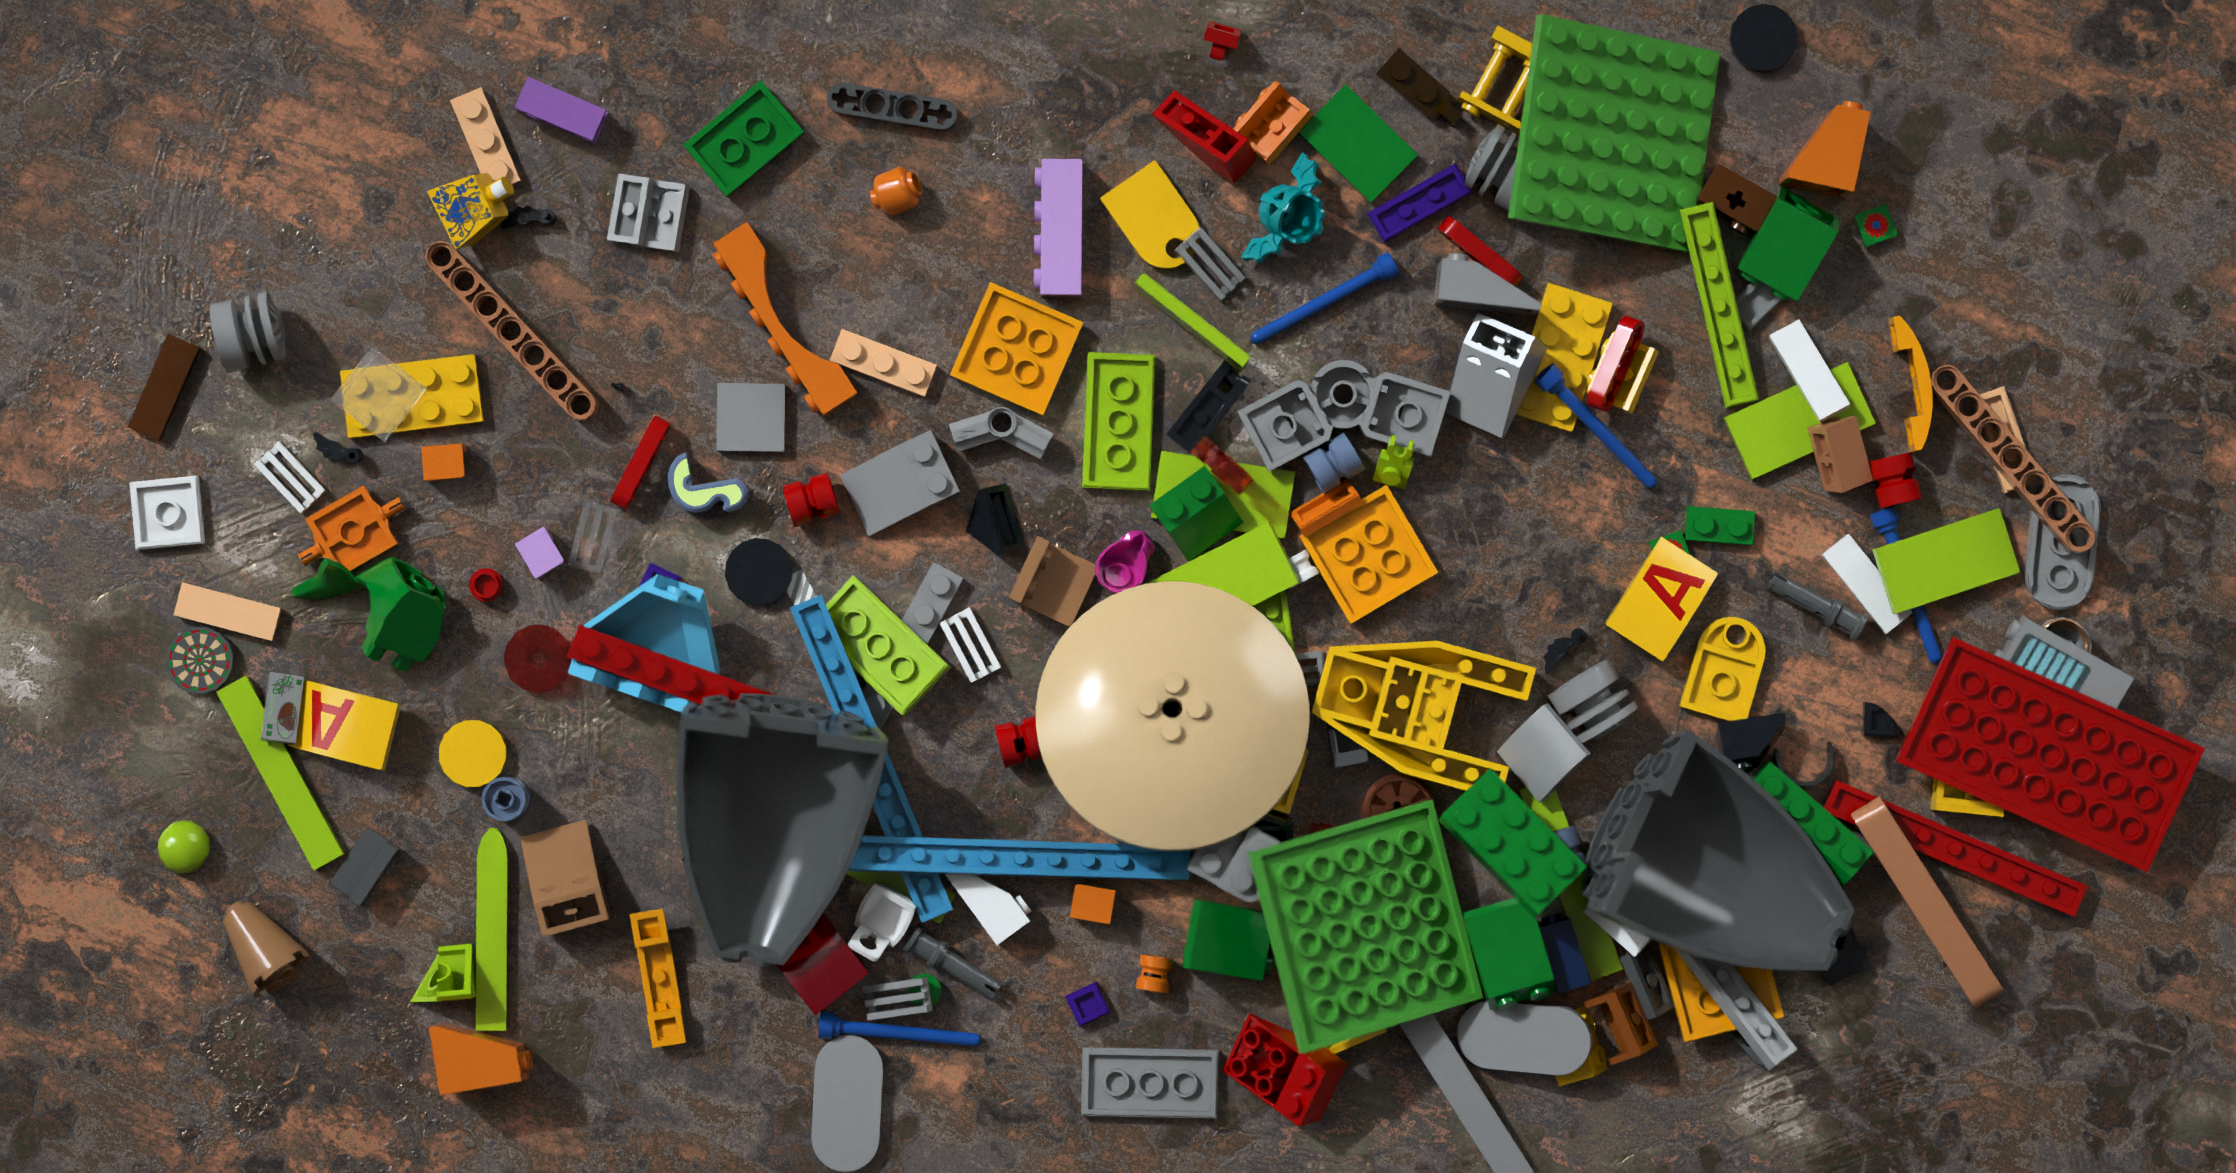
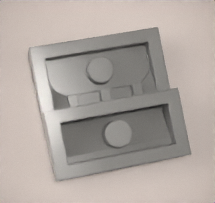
[607,173,690,253]
[1497,703,1591,803]

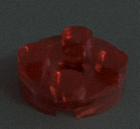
[1190,436,1254,495]
[504,625,572,693]

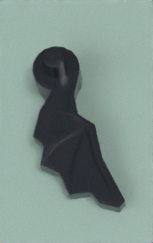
[500,205,557,229]
[313,432,364,463]
[1543,628,1587,673]

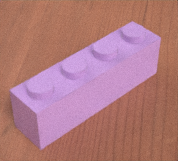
[1034,159,1082,298]

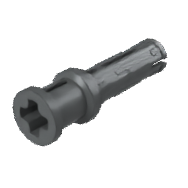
[1766,570,1869,641]
[903,924,1003,1001]

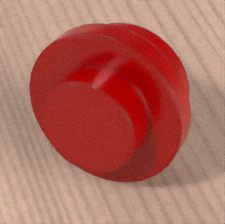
[469,568,504,602]

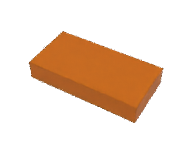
[1289,479,1364,537]

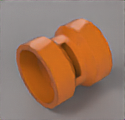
[1135,954,1174,993]

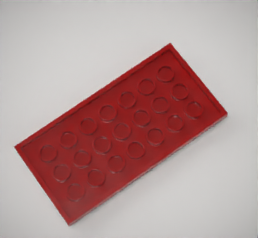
[1895,636,2205,872]

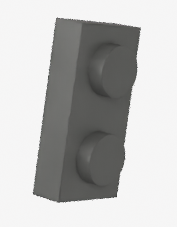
[1620,944,1674,1020]

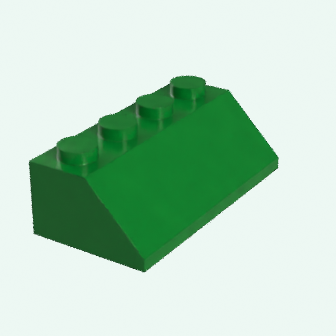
[1751,762,1874,887]

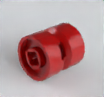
[1869,452,1922,508]
[782,472,840,528]
[994,715,1042,768]

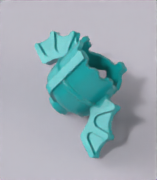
[1241,153,1325,264]

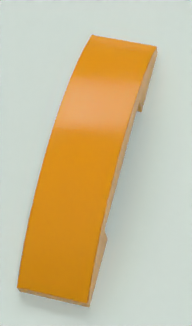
[1888,316,1933,452]
[629,908,686,1048]

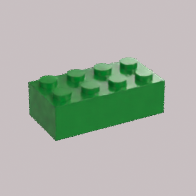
[1438,768,1587,919]

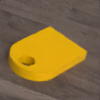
[1100,160,1200,269]
[1679,617,1766,721]

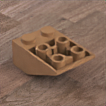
[520,820,612,937]

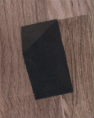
[966,483,1026,555]

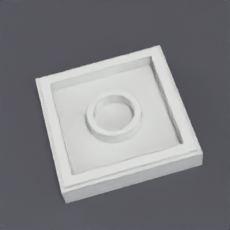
[129,476,205,550]

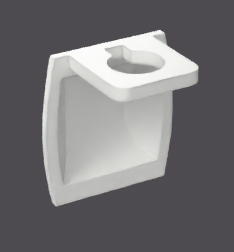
[848,883,916,962]

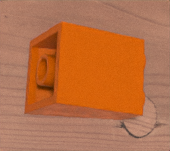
[1778,101,1871,199]
[429,1023,533,1095]

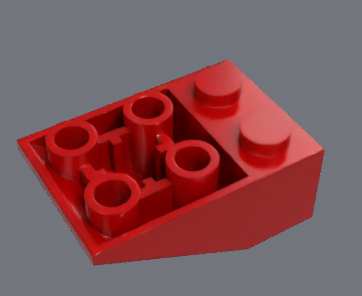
[1222,1014,1348,1127]

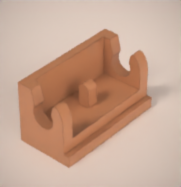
[1807,416,1873,493]

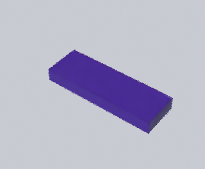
[1367,163,1472,244]

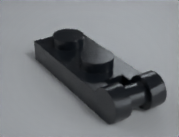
[1166,360,1251,455]

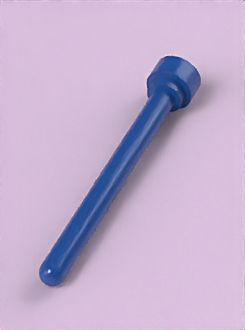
[1250,251,1401,344]
[1534,363,1657,489]
[1869,506,1942,664]
[818,1011,982,1047]

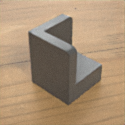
[1326,727,1369,768]

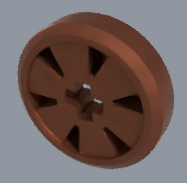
[1361,773,1437,819]

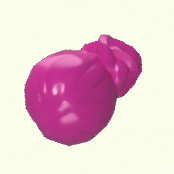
[1095,530,1155,594]

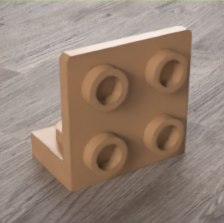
[1009,536,1096,627]

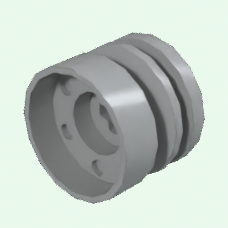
[1463,124,1517,211]
[209,291,286,373]
[1547,658,1639,743]

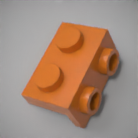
[1233,81,1314,166]

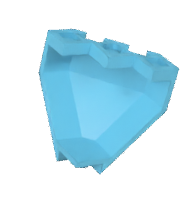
[567,574,721,712]

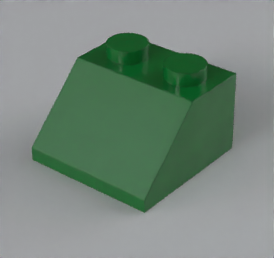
[1149,466,1244,562]

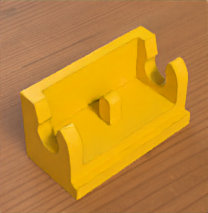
[1930,778,2004,817]

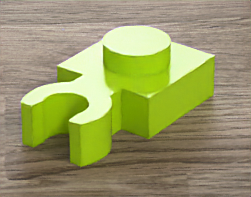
[1372,435,1415,490]

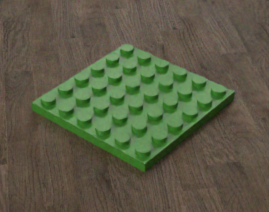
[1508,14,1720,253]
[1248,800,1483,1053]

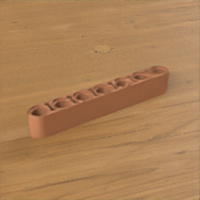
[425,241,599,422]
[1930,365,2095,554]
[1851,796,2005,1009]

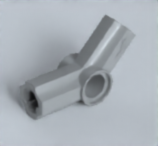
[949,407,1054,460]

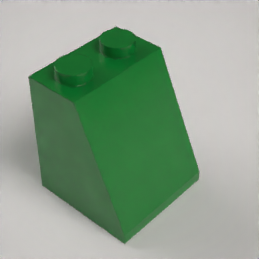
[1738,186,1840,301]
[1181,898,1274,981]
[1463,898,1555,1010]

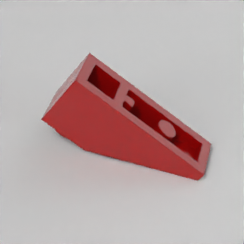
[1152,90,1256,184]

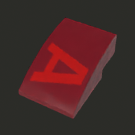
[776,912,870,1016]

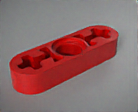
[1437,216,1524,287]
[1587,315,1645,412]
[610,415,671,510]

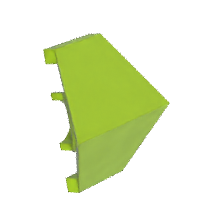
[410,944,476,1002]

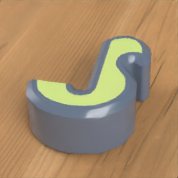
[668,452,750,514]

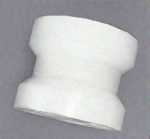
[1289,549,1319,589]

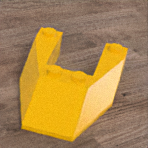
[1311,641,1536,791]

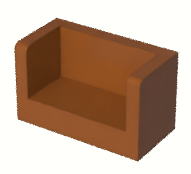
[1584,982,1658,1065]

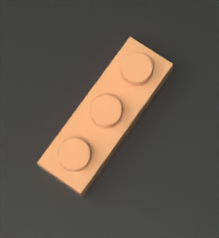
[450,87,522,186]
[830,329,937,397]

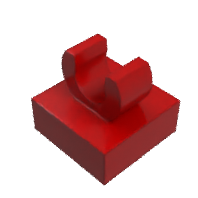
[1203,21,1242,61]

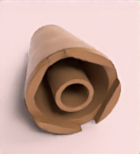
[223,901,312,998]

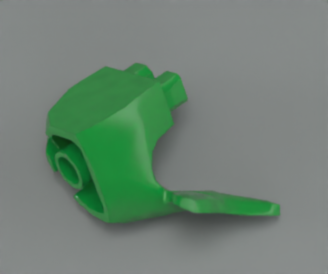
[292,557,446,672]

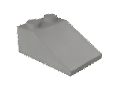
[1434,253,1541,316]
[840,430,961,536]

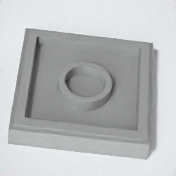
[716,383,786,452]

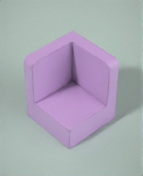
[515,526,564,580]

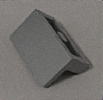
[331,828,401,907]

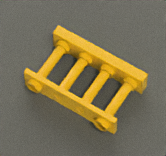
[1457,25,1532,135]

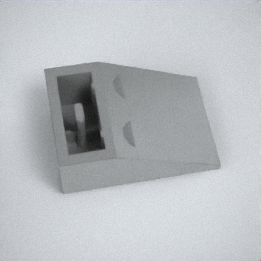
[1445,313,1548,439]

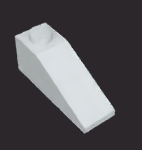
[945,874,1031,945]

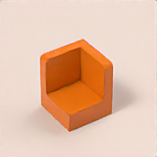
[421,444,466,482]
[1070,884,1116,924]

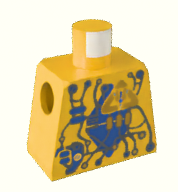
[427,173,514,249]

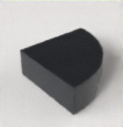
[1862,702,1898,737]

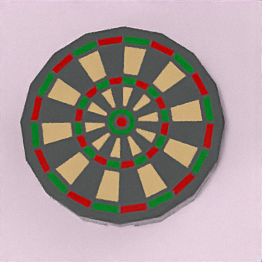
[165,627,235,694]

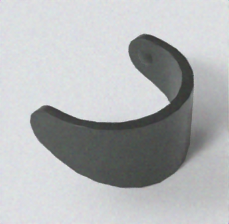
[1773,742,1834,786]

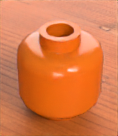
[870,166,923,216]

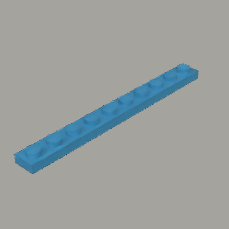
[790,594,953,923]
[849,836,1190,881]

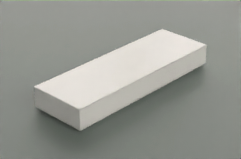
[1769,320,1850,423]
[1821,534,1912,634]

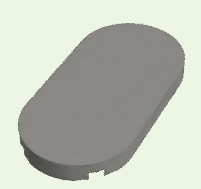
[2024,474,2101,610]
[1457,1000,1593,1075]
[811,1035,883,1172]

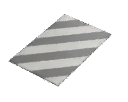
[787,569,816,605]

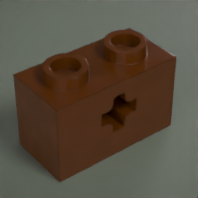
[1697,163,1777,236]

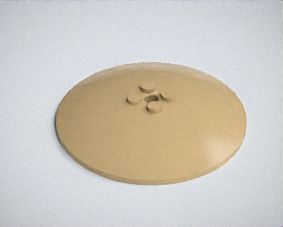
[1036,581,1310,851]

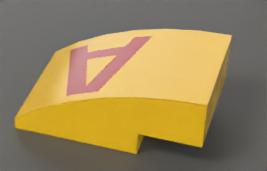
[1605,536,1718,662]
[287,680,402,770]

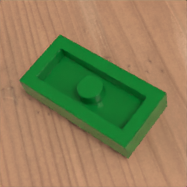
[1684,506,1755,546]

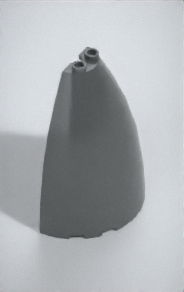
[677,693,888,967]
[1582,730,1855,970]

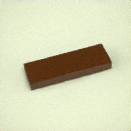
[128,334,201,441]

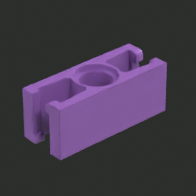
[514,77,609,145]

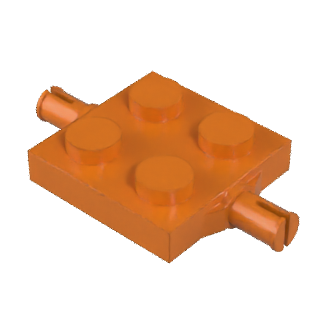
[298,485,406,572]

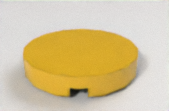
[439,720,507,787]

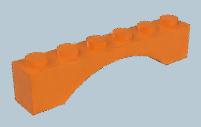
[712,222,859,417]

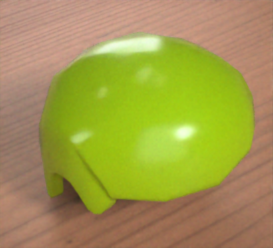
[157,820,210,874]

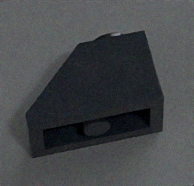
[1716,712,1786,773]

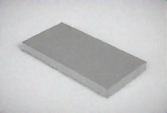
[1081,1047,1219,1119]

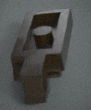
[1376,48,1463,128]

